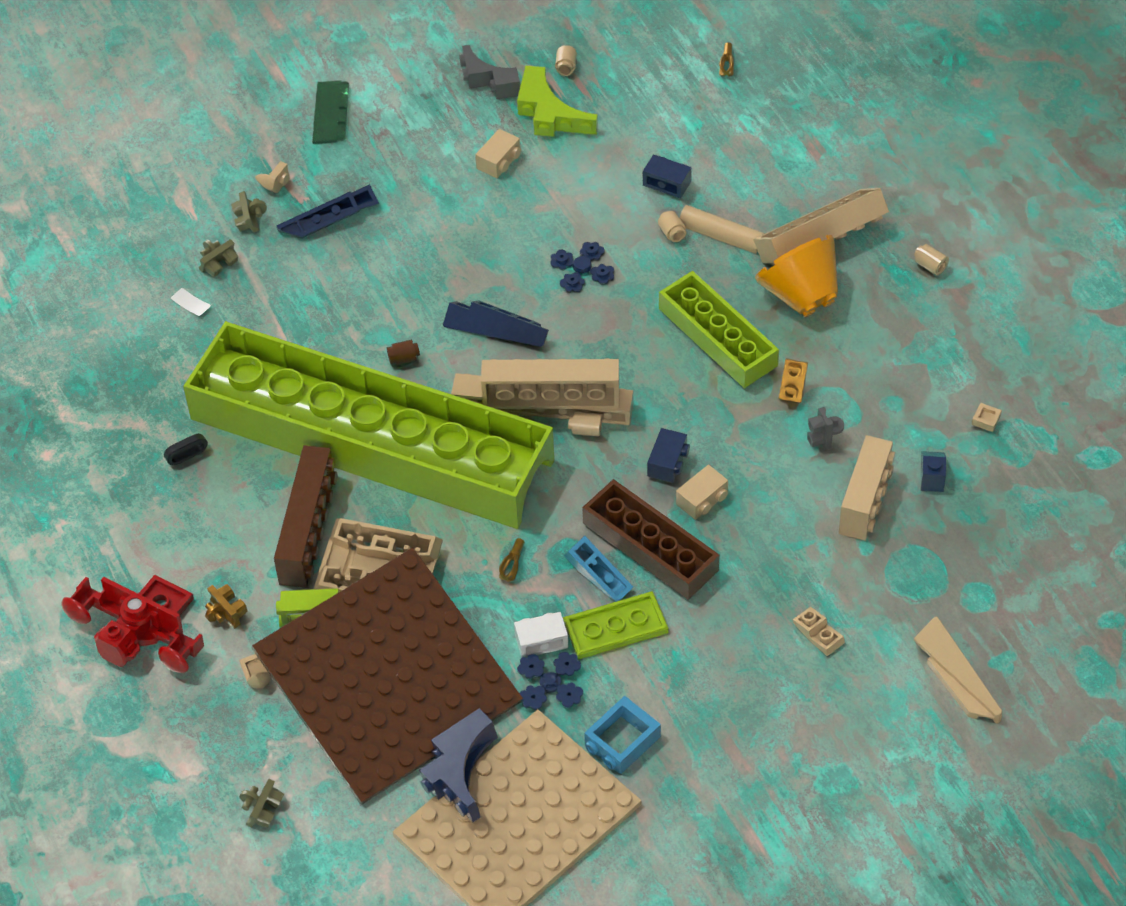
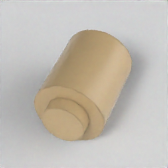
[914,244,949,276]
[568,412,602,437]

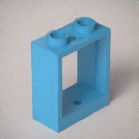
[584,696,661,774]

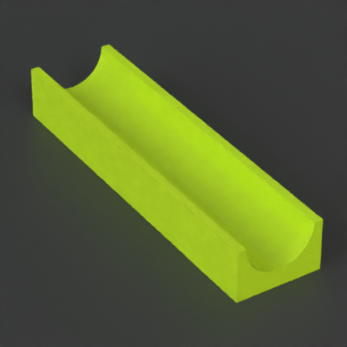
[183,321,555,529]

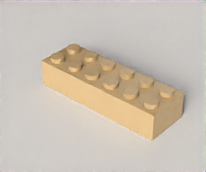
[753,188,889,265]
[481,358,619,409]

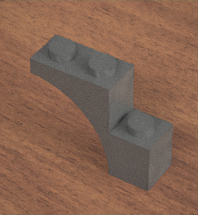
[459,45,520,99]

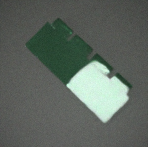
[312,80,349,144]

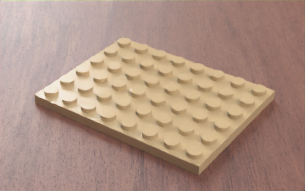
[392,709,642,906]

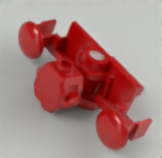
[61,574,204,673]

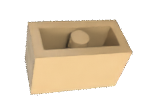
[475,129,521,178]
[676,464,728,520]

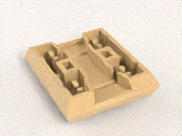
[313,518,443,592]

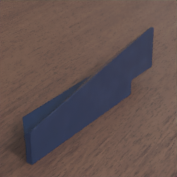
[276,184,379,238]
[443,300,549,347]

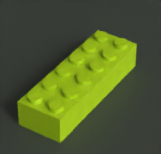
[659,271,779,388]

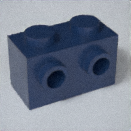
[642,154,692,199]
[647,428,690,483]

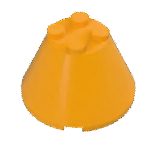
[755,235,838,317]

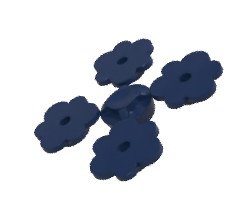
[550,242,614,292]
[517,652,583,710]

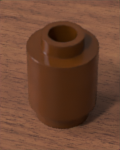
[386,339,420,365]

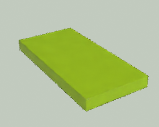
[563,591,669,660]

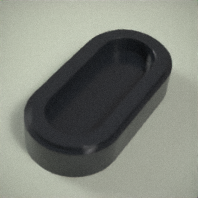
[164,433,208,465]

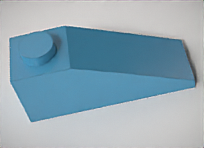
[563,536,633,602]

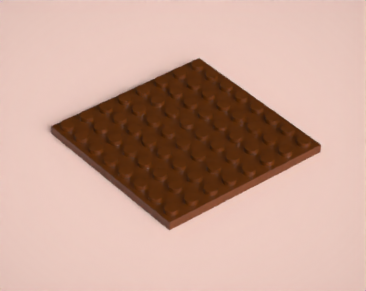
[252,547,523,805]

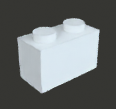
[514,612,568,658]

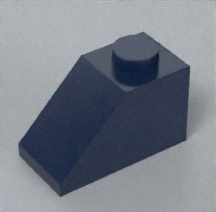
[921,451,946,492]

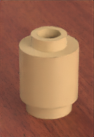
[555,46,577,76]
[658,211,687,242]

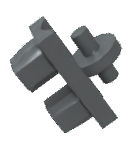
[807,407,844,450]

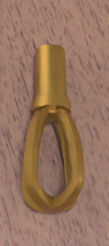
[719,42,734,77]
[499,538,525,582]

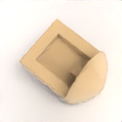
[255,161,290,193]
[239,654,271,689]

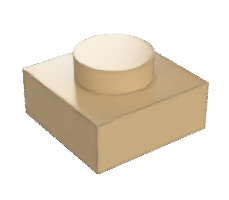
[971,403,1002,432]

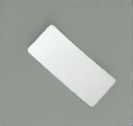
[171,288,211,316]

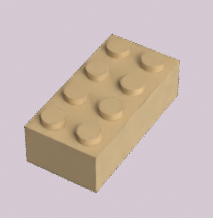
[839,435,896,541]

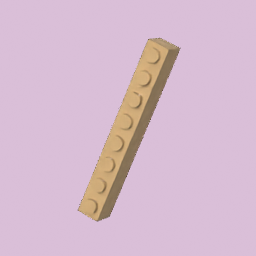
[451,373,633,425]

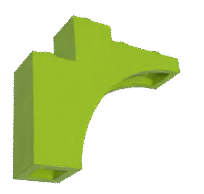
[517,65,598,137]

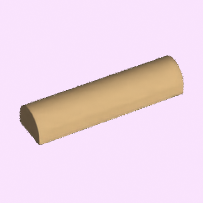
[680,205,765,254]

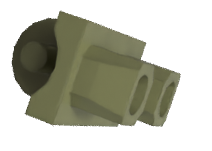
[231,191,267,233]
[199,239,238,277]
[239,778,284,828]

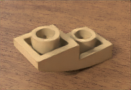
[793,606,845,656]

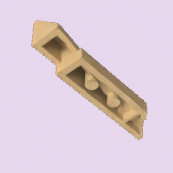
[914,616,1002,724]

